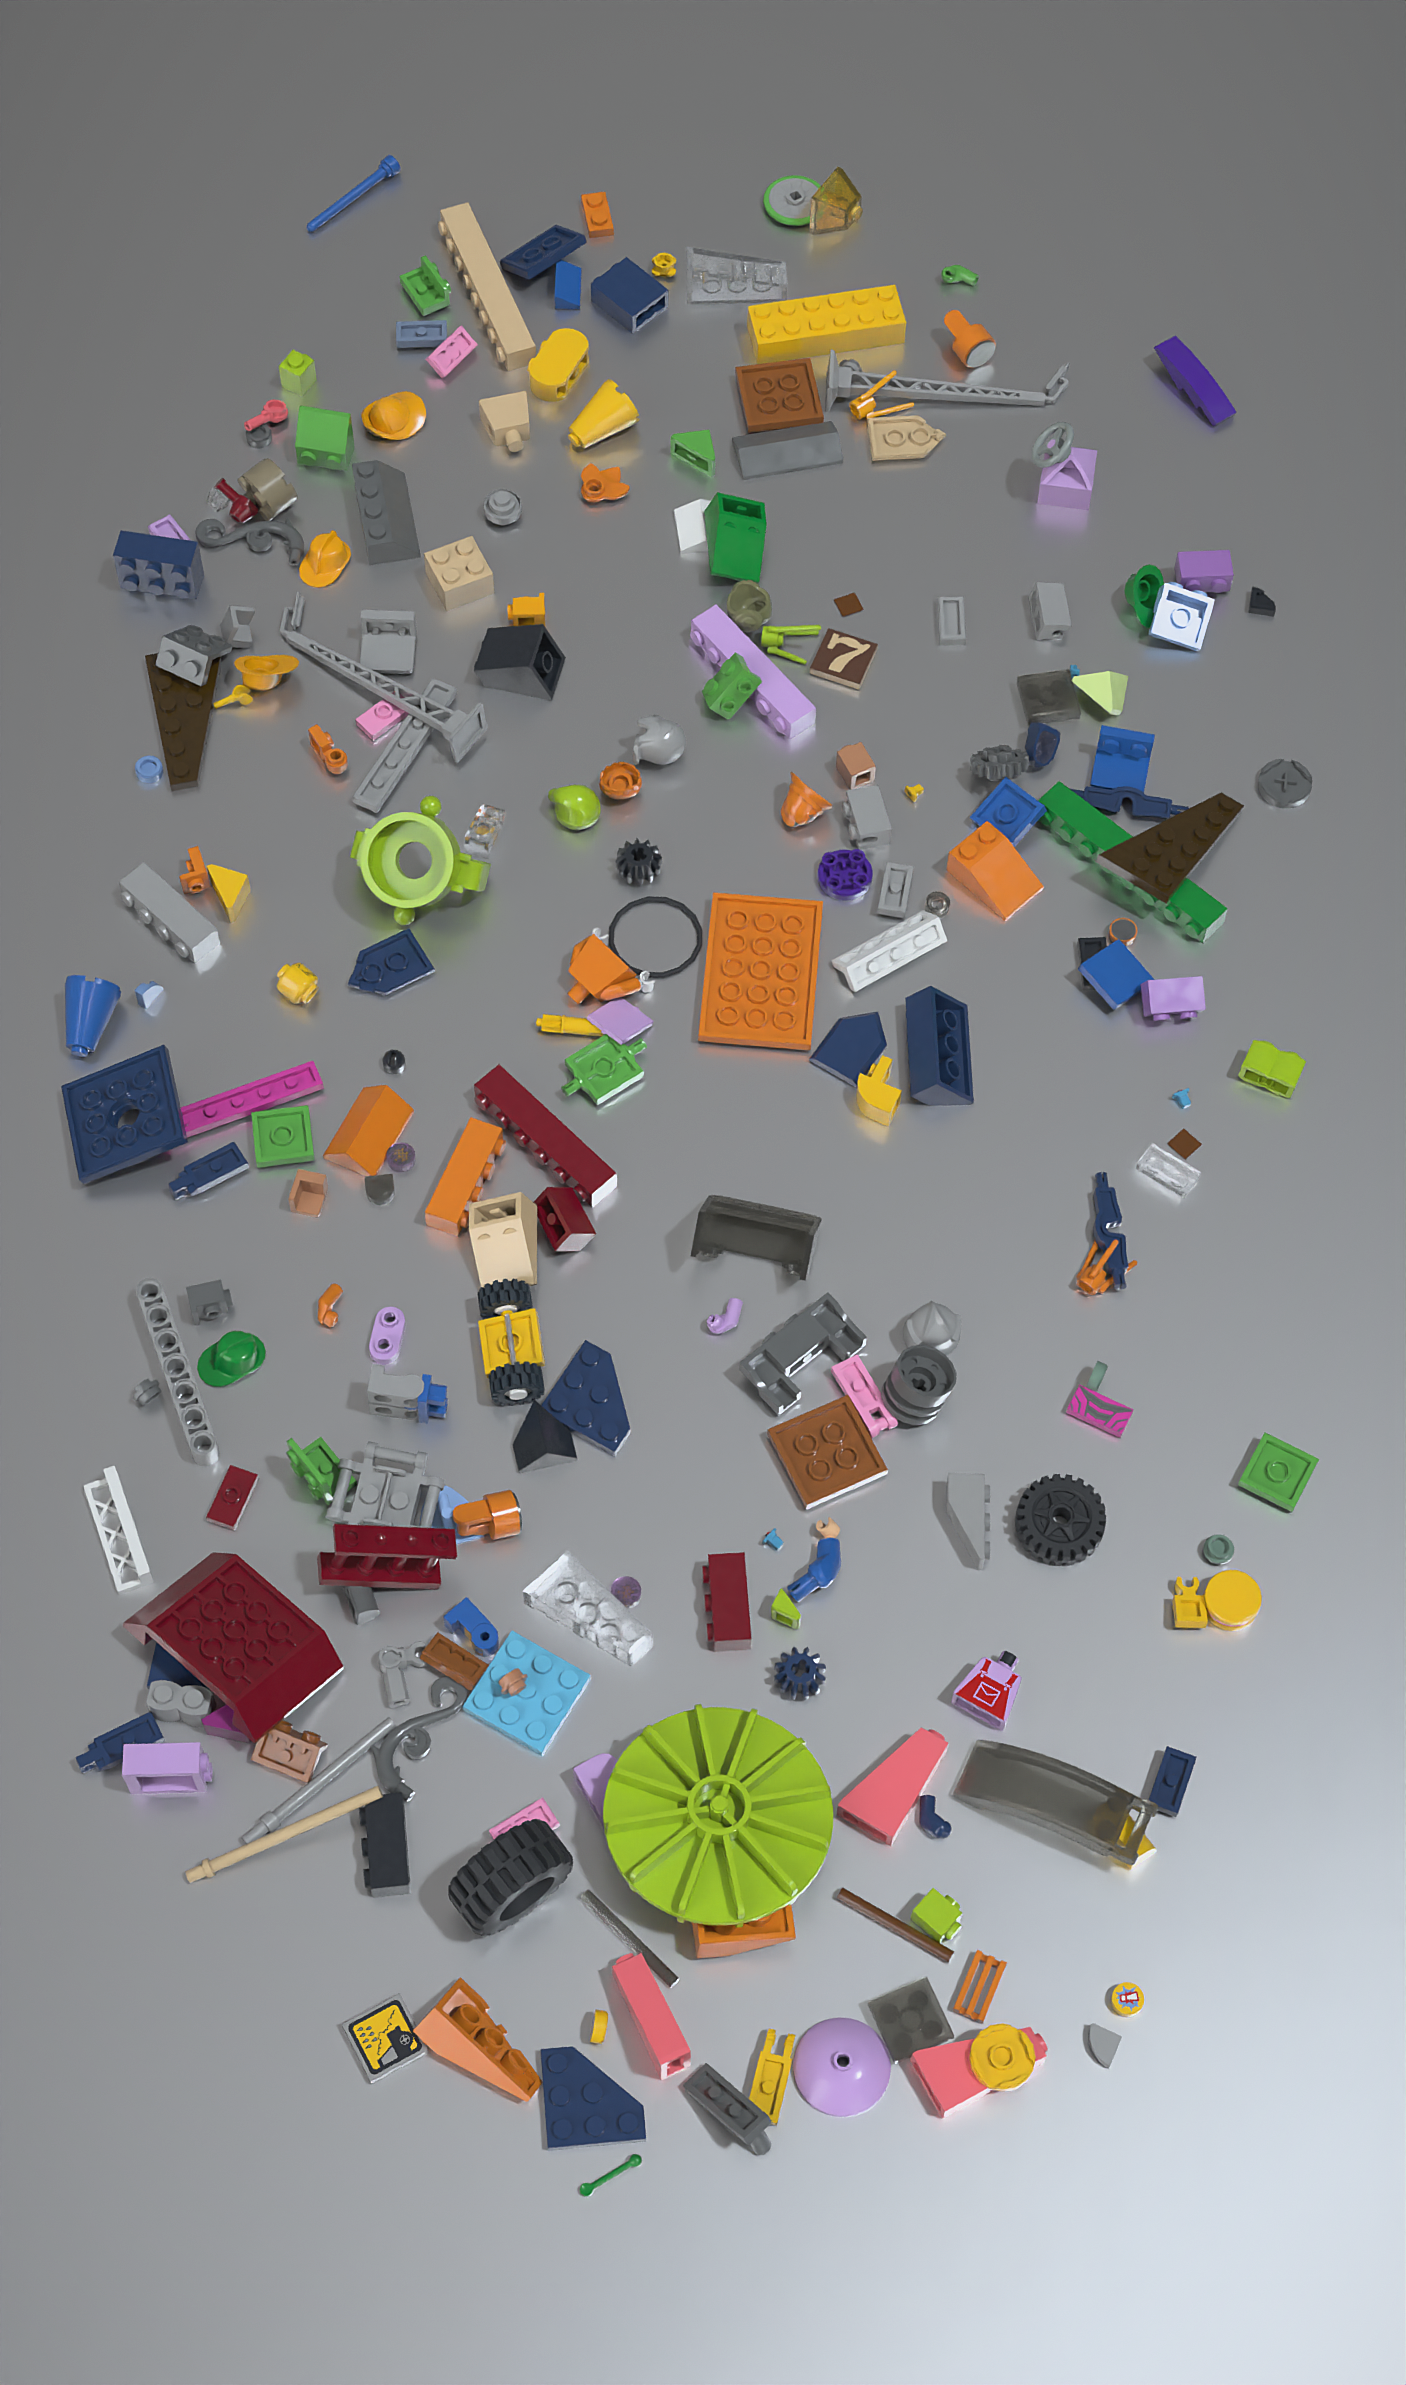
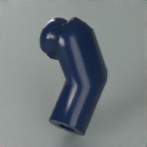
[919,1795,952,1838]

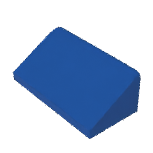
[555,260,582,309]

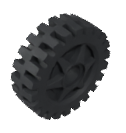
[1015,1474,1106,1566]

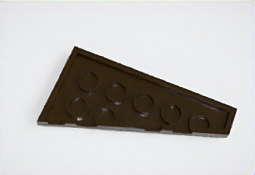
[145,653,222,791]
[1096,792,1244,904]

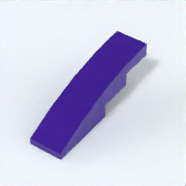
[1154,335,1237,427]

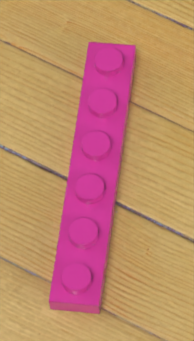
[181,1061,324,1138]

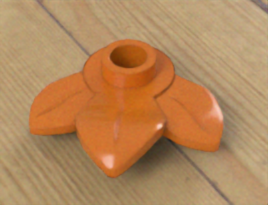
[581,463,630,502]

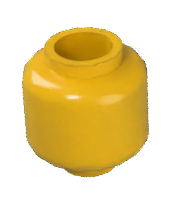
[277,963,319,1004]

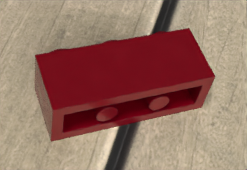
[702,1552,752,1652]

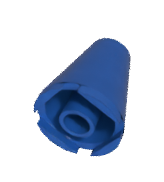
[65,975,121,1057]

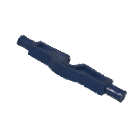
[1069,786,1189,819]
[1093,1172,1128,1290]

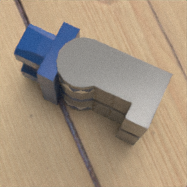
[367,1364,448,1424]

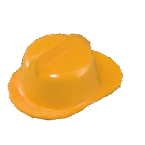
[299,530,351,588]
[234,655,299,691]

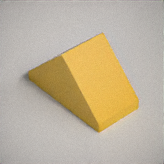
[207,864,251,923]

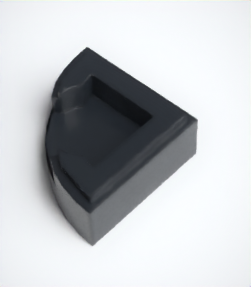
[1248,587,1276,617]

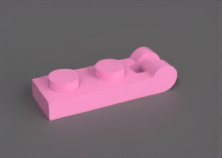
[831,1354,898,1439]

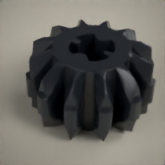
[615,838,662,886]

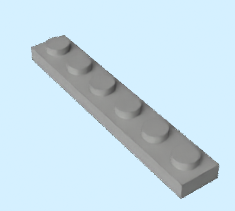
[353,678,457,813]

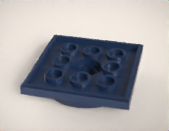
[61,1045,188,1184]

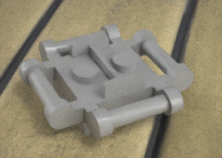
[325,1441,446,1528]

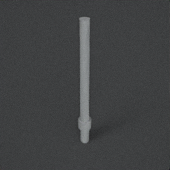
[241,1717,396,1844]

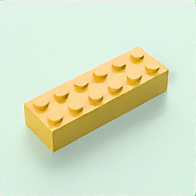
[747,285,906,364]

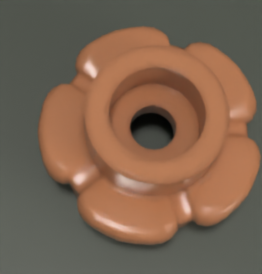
[498,1668,528,1696]

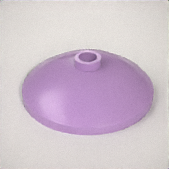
[793,2017,891,2117]

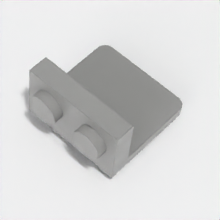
[360,609,417,674]

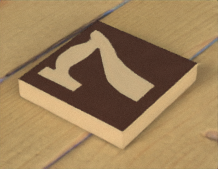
[810,628,878,690]

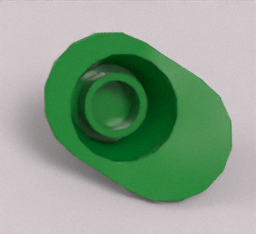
[1124,564,1164,629]
[197,1330,266,1387]

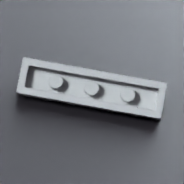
[832,910,947,992]
[83,1465,154,1595]

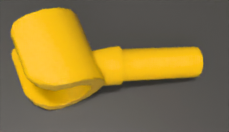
[213,685,253,709]

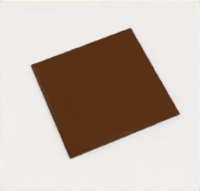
[834,592,864,617]
[1167,1128,1202,1160]

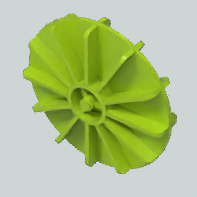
[603,1704,833,1928]

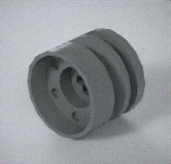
[881,1345,957,1425]

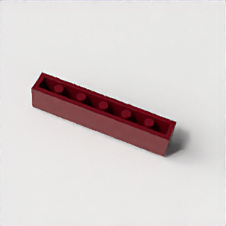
[474,1064,617,1207]

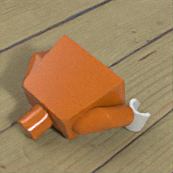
[567,928,655,1004]

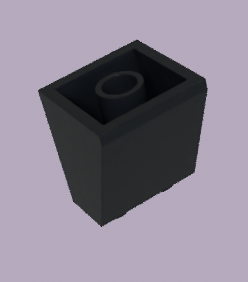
[474,624,566,700]

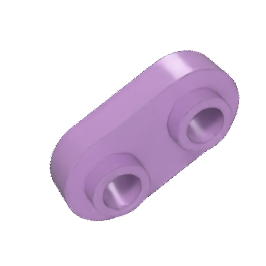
[369,1307,406,1365]

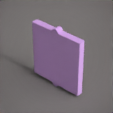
[587,997,654,1045]

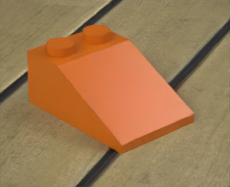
[946,821,1044,921]
[692,1905,796,1958]

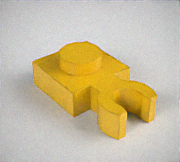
[1172,1576,1208,1628]

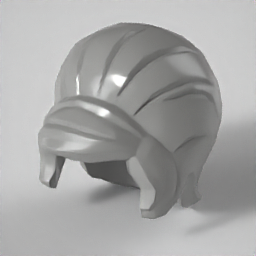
[632,714,686,765]

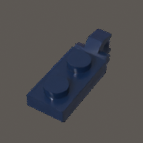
[168,1142,249,1200]
[75,1712,165,1774]

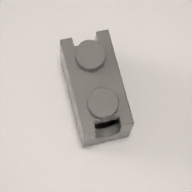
[842,785,892,850]

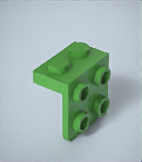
[286,1437,357,1506]

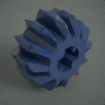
[774,1646,826,1700]

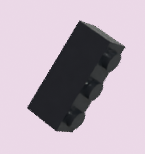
[359,1792,411,1898]

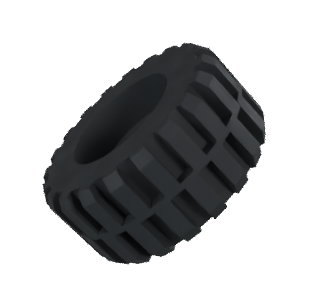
[448,1819,573,1936]

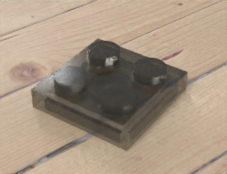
[1016,669,1081,726]
[868,1976,954,2064]

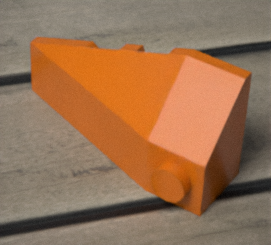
[413,1977,543,2102]

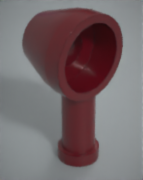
[214,478,259,524]

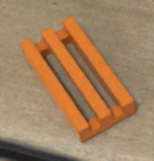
[953,1950,1007,2024]

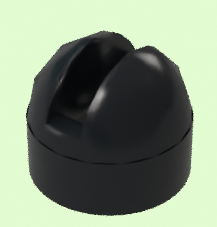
[382,1049,406,1074]

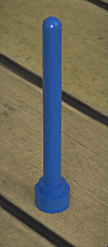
[307,155,401,232]

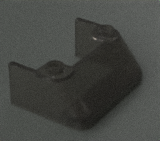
[690,1195,822,1281]

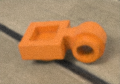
[308,724,348,774]

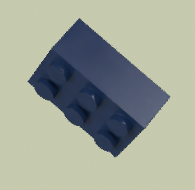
[113,530,204,599]

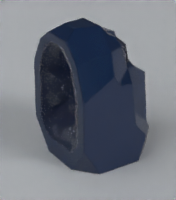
[1024,722,1061,768]

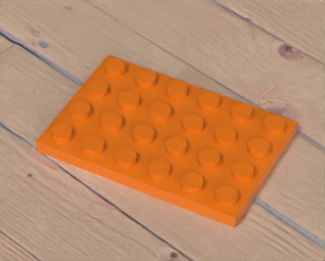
[698,892,823,1050]

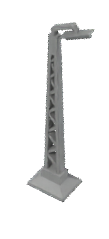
[825,349,1070,412]
[280,592,488,763]

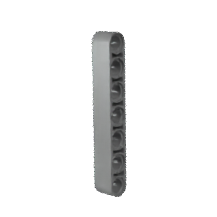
[136,1278,219,1466]

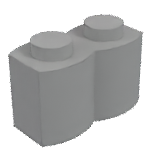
[146,1680,217,1727]

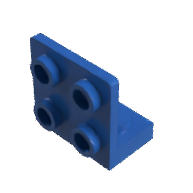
[1090,725,1155,793]

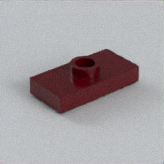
[206,1465,259,1531]

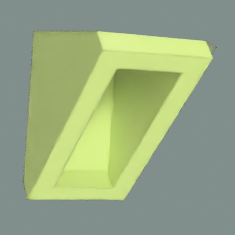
[1071,671,1128,715]

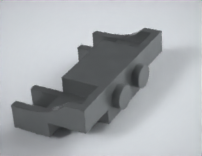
[739,1292,867,1416]

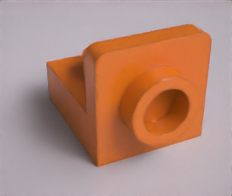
[179,846,211,894]

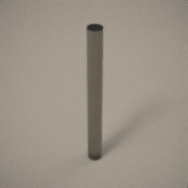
[580,1889,679,1988]

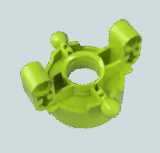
[350,795,491,925]

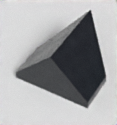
[513,1399,578,1474]

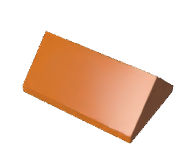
[323,1085,414,1180]

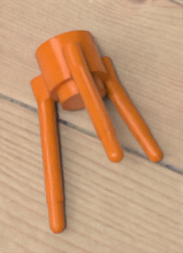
[1076,1240,1137,1295]

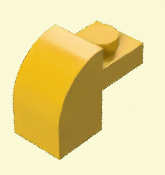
[856,1055,902,1126]

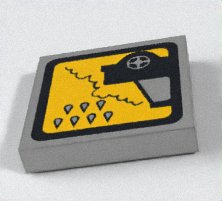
[341,1993,429,2084]

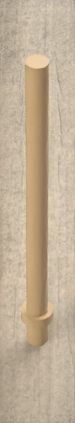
[185,1786,383,1883]

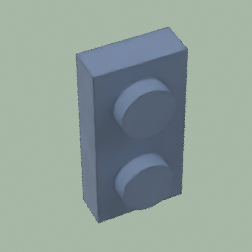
[396,320,447,348]

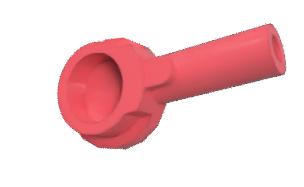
[244,399,288,431]

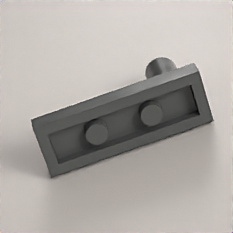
[683,2063,772,2155]

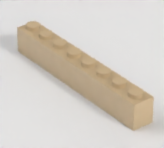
[438,202,536,371]

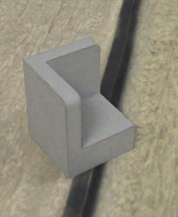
[220,605,255,649]

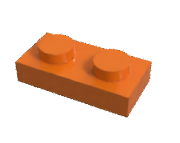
[581,191,614,238]

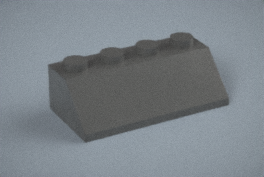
[352,460,421,565]

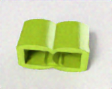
[1238,1040,1306,1098]

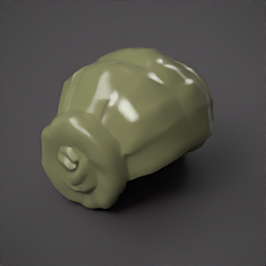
[727,580,772,632]

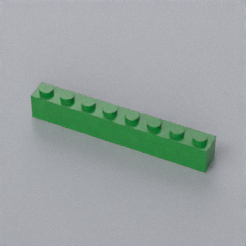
[1038,781,1228,943]

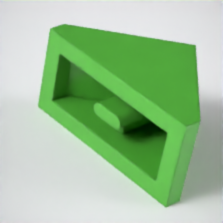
[670,430,715,477]

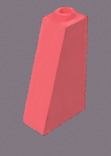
[836,1727,948,1846]
[612,1953,691,2080]
[910,2027,1048,2119]

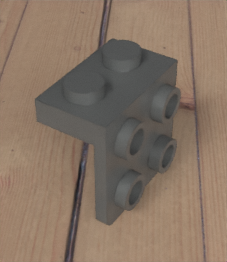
[155,625,232,686]

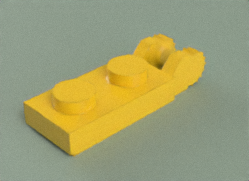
[749,2028,796,2126]

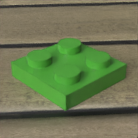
[251,1105,315,1168]
[1238,1432,1319,1512]

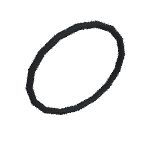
[608,896,703,978]

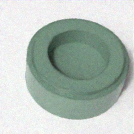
[1086,1361,1108,1392]

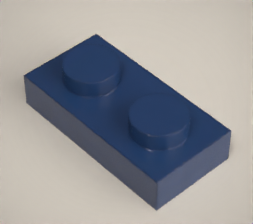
[1147,1746,1197,1817]

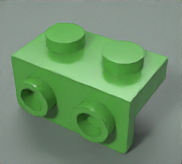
[399,255,451,316]
[702,652,762,719]

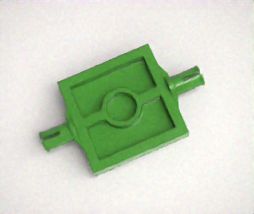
[561,1034,647,1105]

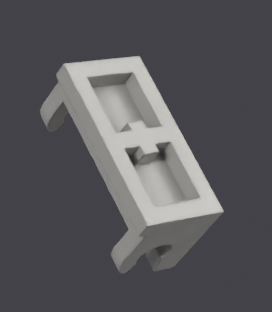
[1028,582,1072,641]

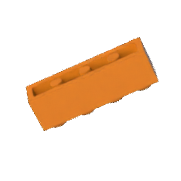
[425,1117,506,1237]

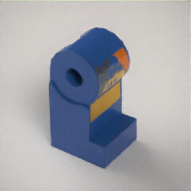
[443,1597,499,1657]

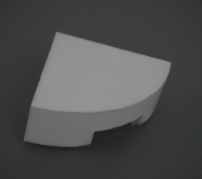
[1089,2023,1122,2068]

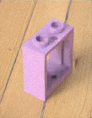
[122,1742,213,1794]

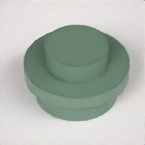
[1203,1535,1234,1565]

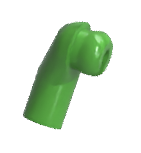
[941,265,979,287]

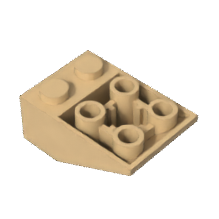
[469,1192,537,1288]

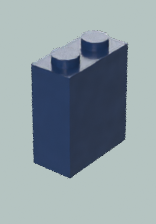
[591,257,669,334]

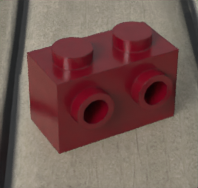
[533,1187,597,1251]

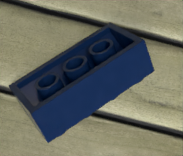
[905,986,974,1106]

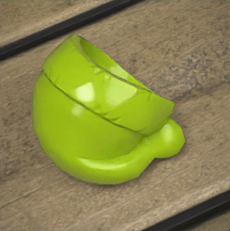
[548,784,601,830]

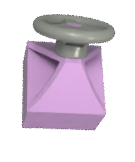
[1032,422,1097,510]

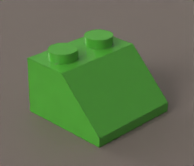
[295,405,355,471]

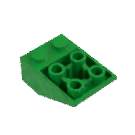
[704,492,767,584]

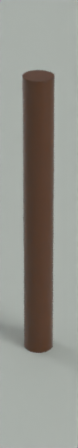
[837,1887,955,1963]

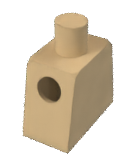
[479,391,530,452]

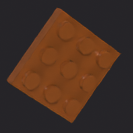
[735,358,824,433]
[767,1395,888,1510]

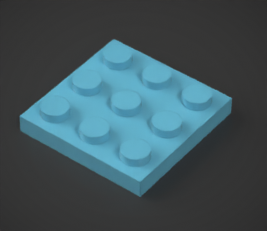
[463,1631,591,1756]

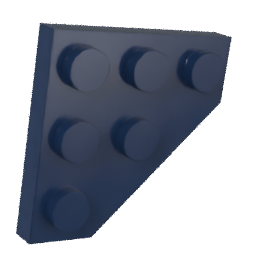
[541,1340,630,1457]
[540,2046,646,2151]

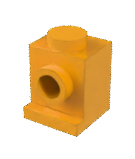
[508,593,545,626]

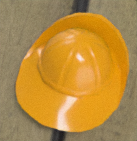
[361,391,426,440]

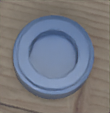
[135,756,163,783]

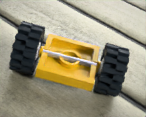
[477,1279,545,1406]

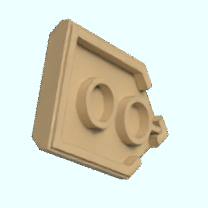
[867,415,946,461]

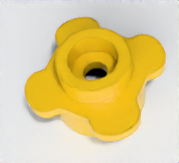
[652,253,676,277]

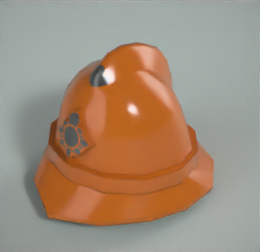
[781,771,833,827]

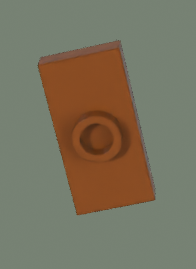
[420,1632,489,1691]

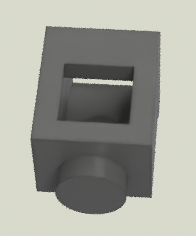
[186,1279,233,1325]

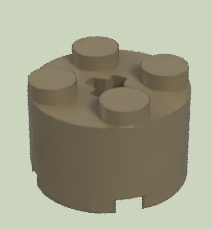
[237,458,298,521]

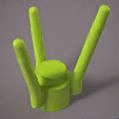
[761,625,821,665]

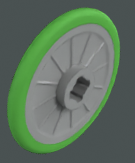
[763,175,827,226]

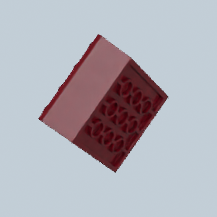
[123,1552,344,1744]

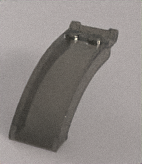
[952,1740,1159,1865]

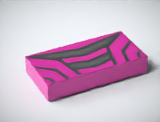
[1066,1385,1133,1438]

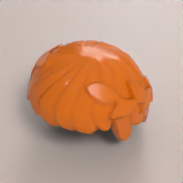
[599,762,642,800]

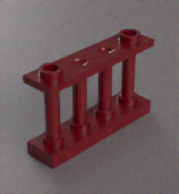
[317,1524,457,1589]

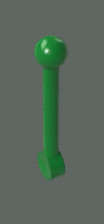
[580,2154,642,2197]

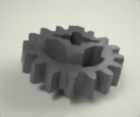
[970,745,1029,781]

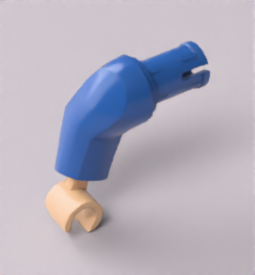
[787,1517,841,1602]

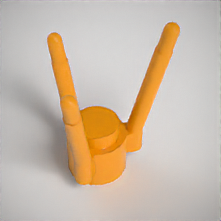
[849,370,914,420]

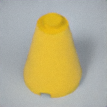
[568,379,640,448]

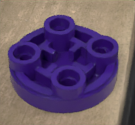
[818,849,873,901]

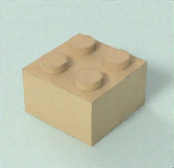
[424,536,494,611]

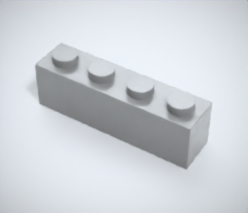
[119,862,220,963]

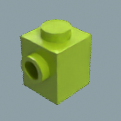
[279,350,317,397]
[910,1888,962,1943]

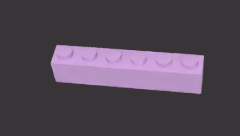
[690,605,816,739]

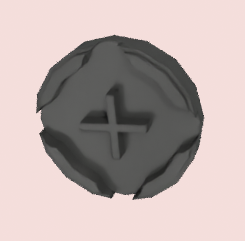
[1258,759,1312,809]

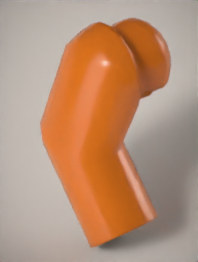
[317,1283,343,1327]

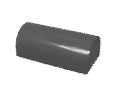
[342,1586,380,1625]

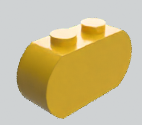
[527,328,589,402]

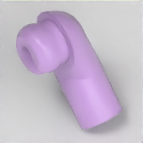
[707,1298,743,1334]

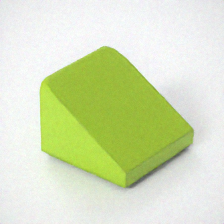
[771,1589,801,1630]

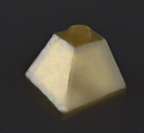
[809,167,863,235]

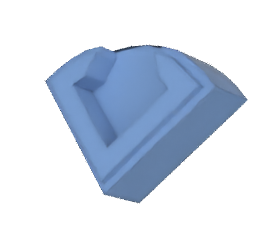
[135,981,164,1009]

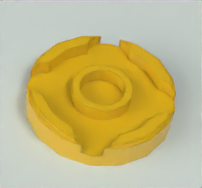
[969,2023,1036,2092]

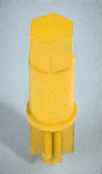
[536,1014,603,1037]

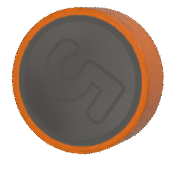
[1109,918,1137,946]

